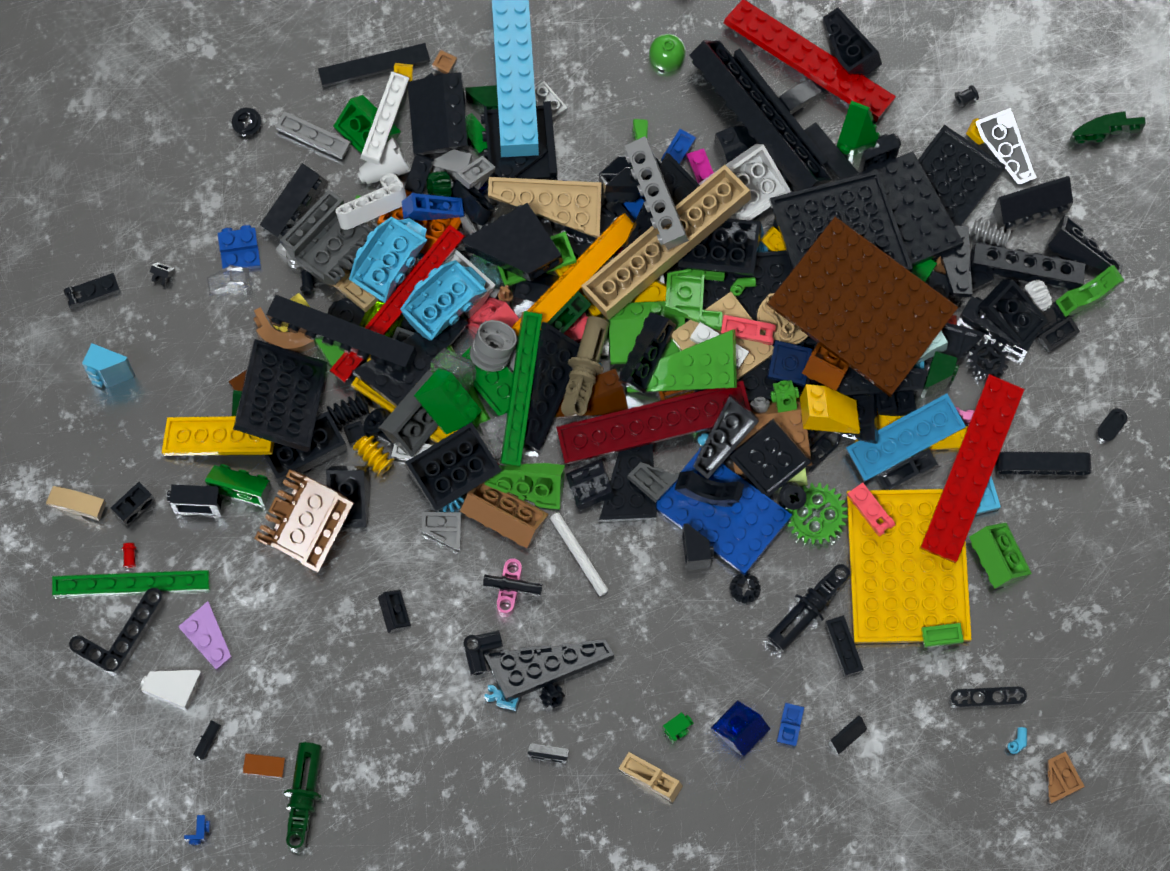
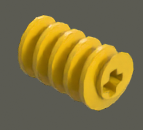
[353,436,395,477]

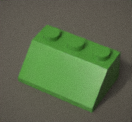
[969,523,1032,588]

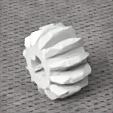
[1024,280,1052,312]

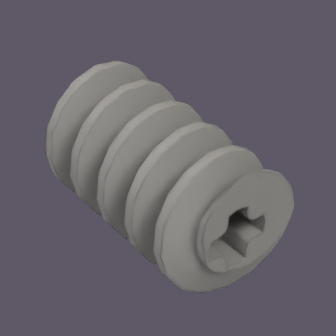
[969,217,1011,246]

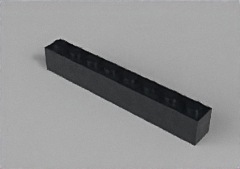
[266,294,418,373]

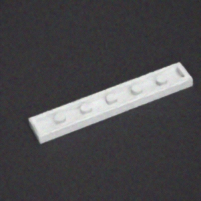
[360,72,409,165]

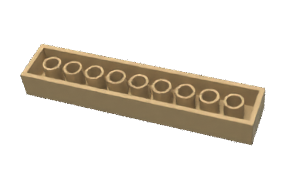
[581,165,751,320]

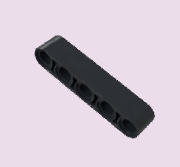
[997,452,1091,475]

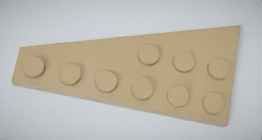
[488,177,602,238]

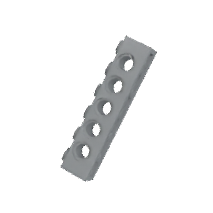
[624,137,689,250]

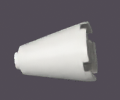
[357,138,411,184]

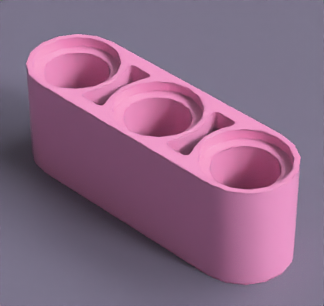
[497,558,522,617]

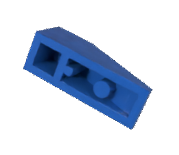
[402,193,464,221]

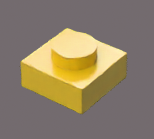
[394,63,413,84]
[966,118,984,145]

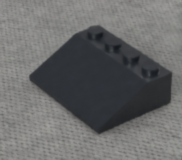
[408,72,469,155]
[678,218,762,276]
[405,422,502,511]

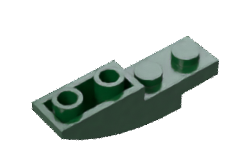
[1069,111,1146,144]

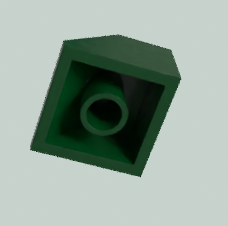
[920,351,959,398]

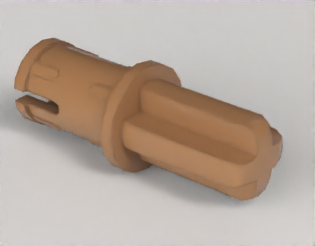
[498,285,513,306]

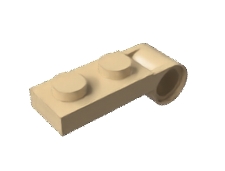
[333,269,378,312]

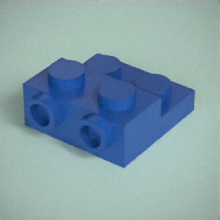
[218,225,261,273]

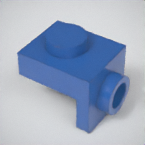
[184,815,210,845]

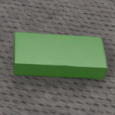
[921,623,964,648]

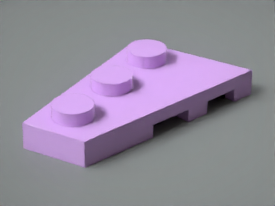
[178,601,232,671]

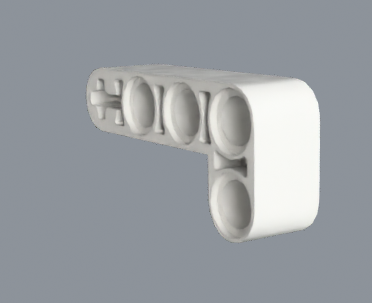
[336,174,407,230]

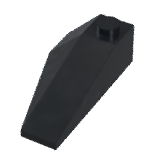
[823,7,882,75]
[1047,214,1123,274]

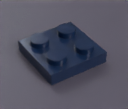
[767,340,812,387]

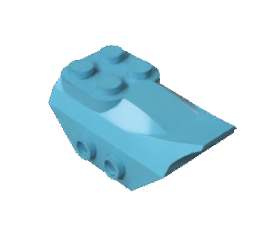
[349,216,427,303]
[400,260,487,340]

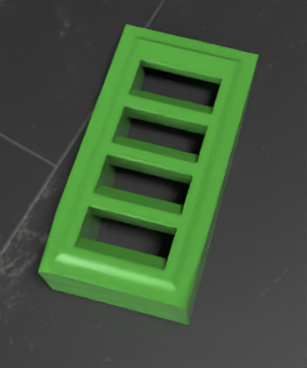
[633,119,648,140]

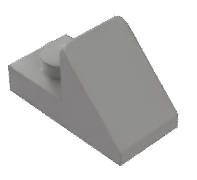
[455,156,496,190]

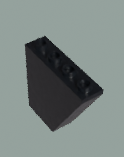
[462,203,563,282]

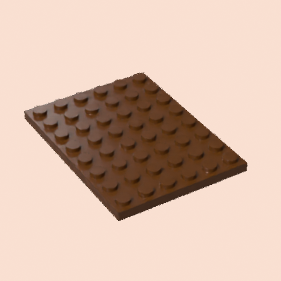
[767,217,958,397]

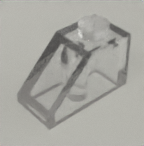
[207,265,250,295]

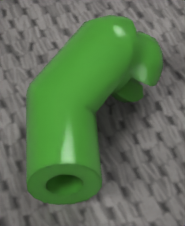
[730,277,756,296]

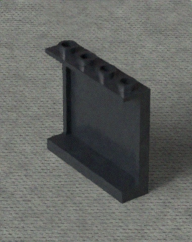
[480,101,557,179]

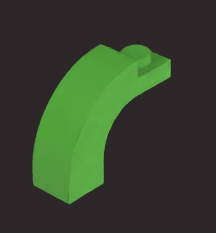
[1056,265,1124,317]

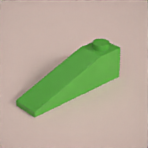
[484,463,565,510]

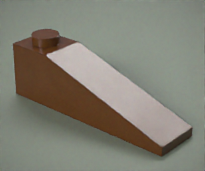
[554,369,629,418]

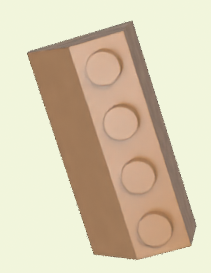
[460,483,549,548]

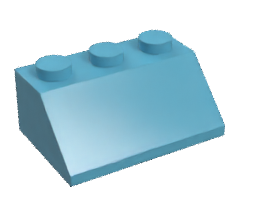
[82,343,135,388]

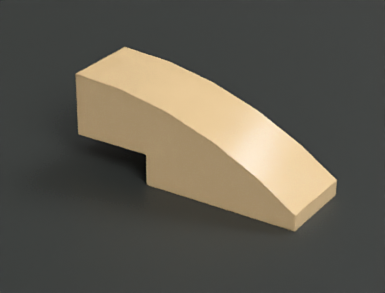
[46,486,106,521]
[618,752,683,803]

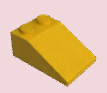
[800,384,860,434]

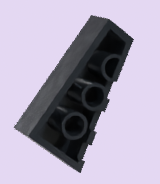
[260,163,328,239]
[693,394,759,479]

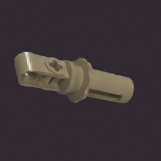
[561,316,609,417]

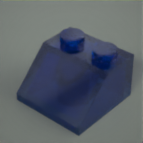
[711,700,771,757]

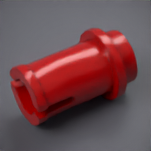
[121,543,137,568]

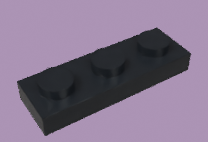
[825,615,864,677]

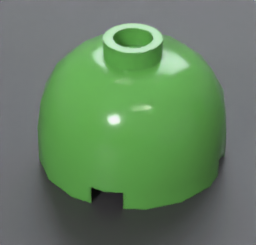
[649,34,686,72]

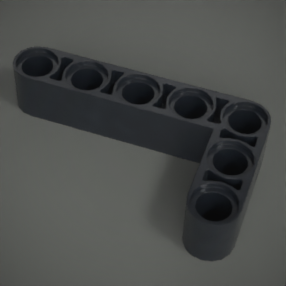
[69,588,165,676]

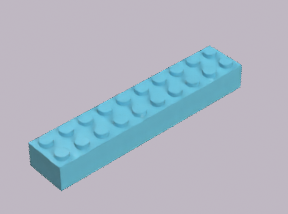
[492,0,539,157]

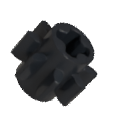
[539,683,565,709]

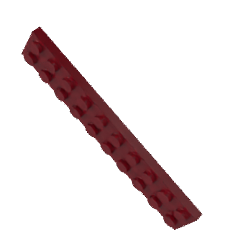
[556,381,751,465]

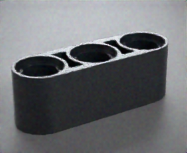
[451,180,494,225]

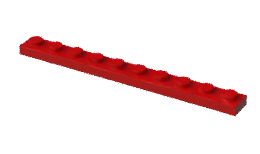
[330,225,465,383]

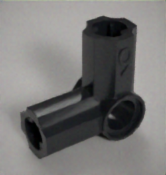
[463,630,503,676]

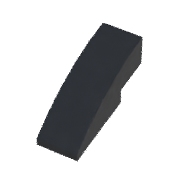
[779,79,829,114]
[877,448,940,490]

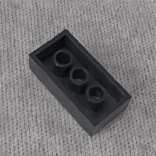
[263,411,347,485]

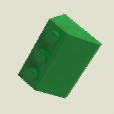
[333,95,401,153]
[414,368,482,434]
[205,464,271,507]

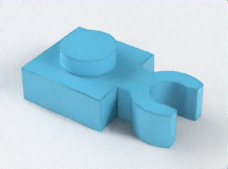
[484,685,520,711]

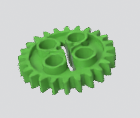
[785,482,848,545]

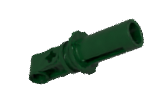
[284,742,322,853]

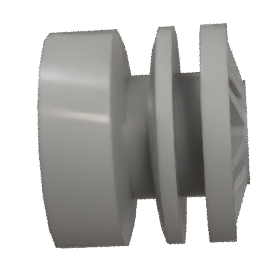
[470,320,517,372]

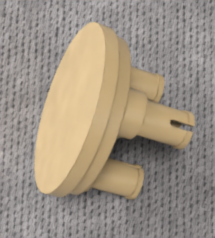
[757,293,808,345]

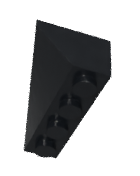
[618,312,676,394]

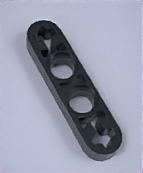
[949,686,1027,709]

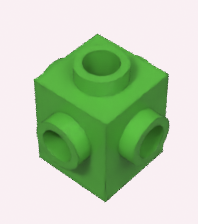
[770,380,799,413]

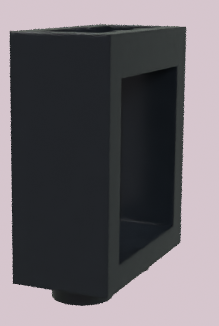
[167,484,222,515]

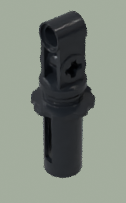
[766,564,850,652]

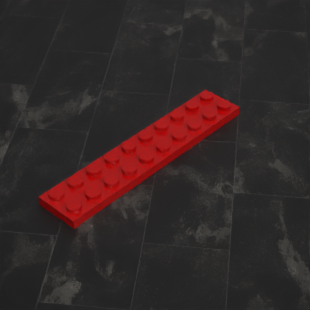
[723,0,896,122]
[920,374,1025,563]

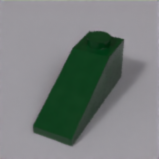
[540,291,592,333]

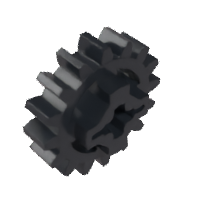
[967,339,1010,379]

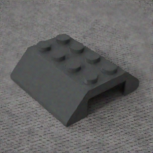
[280,190,378,285]

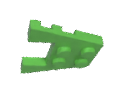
[665,269,725,331]

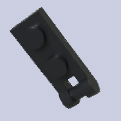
[63,273,121,309]

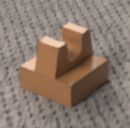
[432,50,457,74]

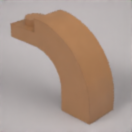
[253,307,315,353]

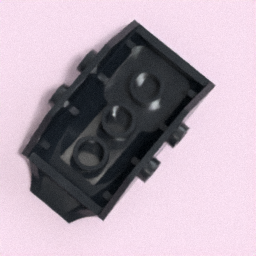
[599,156,661,202]

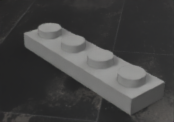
[276,111,351,160]

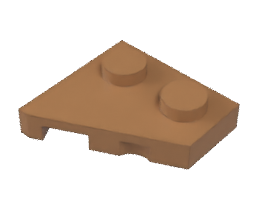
[1047,751,1085,804]

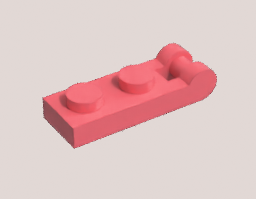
[720,315,776,345]
[847,483,895,537]

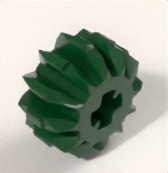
[427,171,452,197]

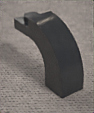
[674,471,744,507]

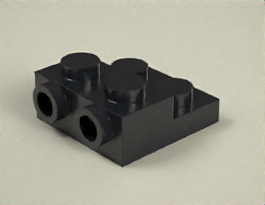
[859,133,901,172]

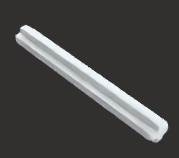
[551,512,608,597]

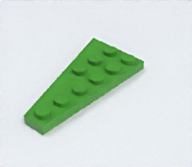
[627,330,737,393]

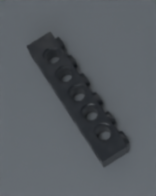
[970,242,1085,290]

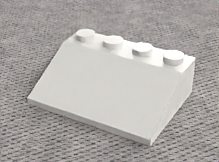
[698,144,791,220]

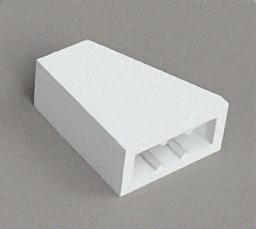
[140,670,203,711]

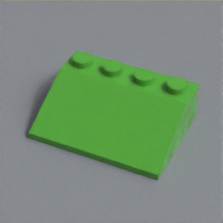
[608,301,685,364]

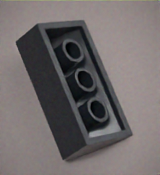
[993,176,1073,230]

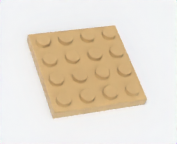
[671,292,773,380]

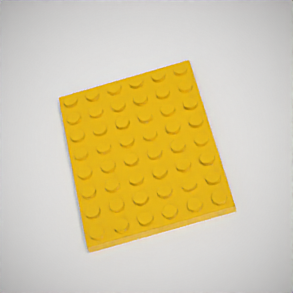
[846,489,972,644]

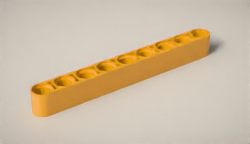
[512,213,634,336]

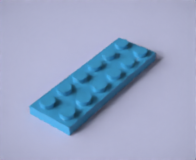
[846,394,966,482]

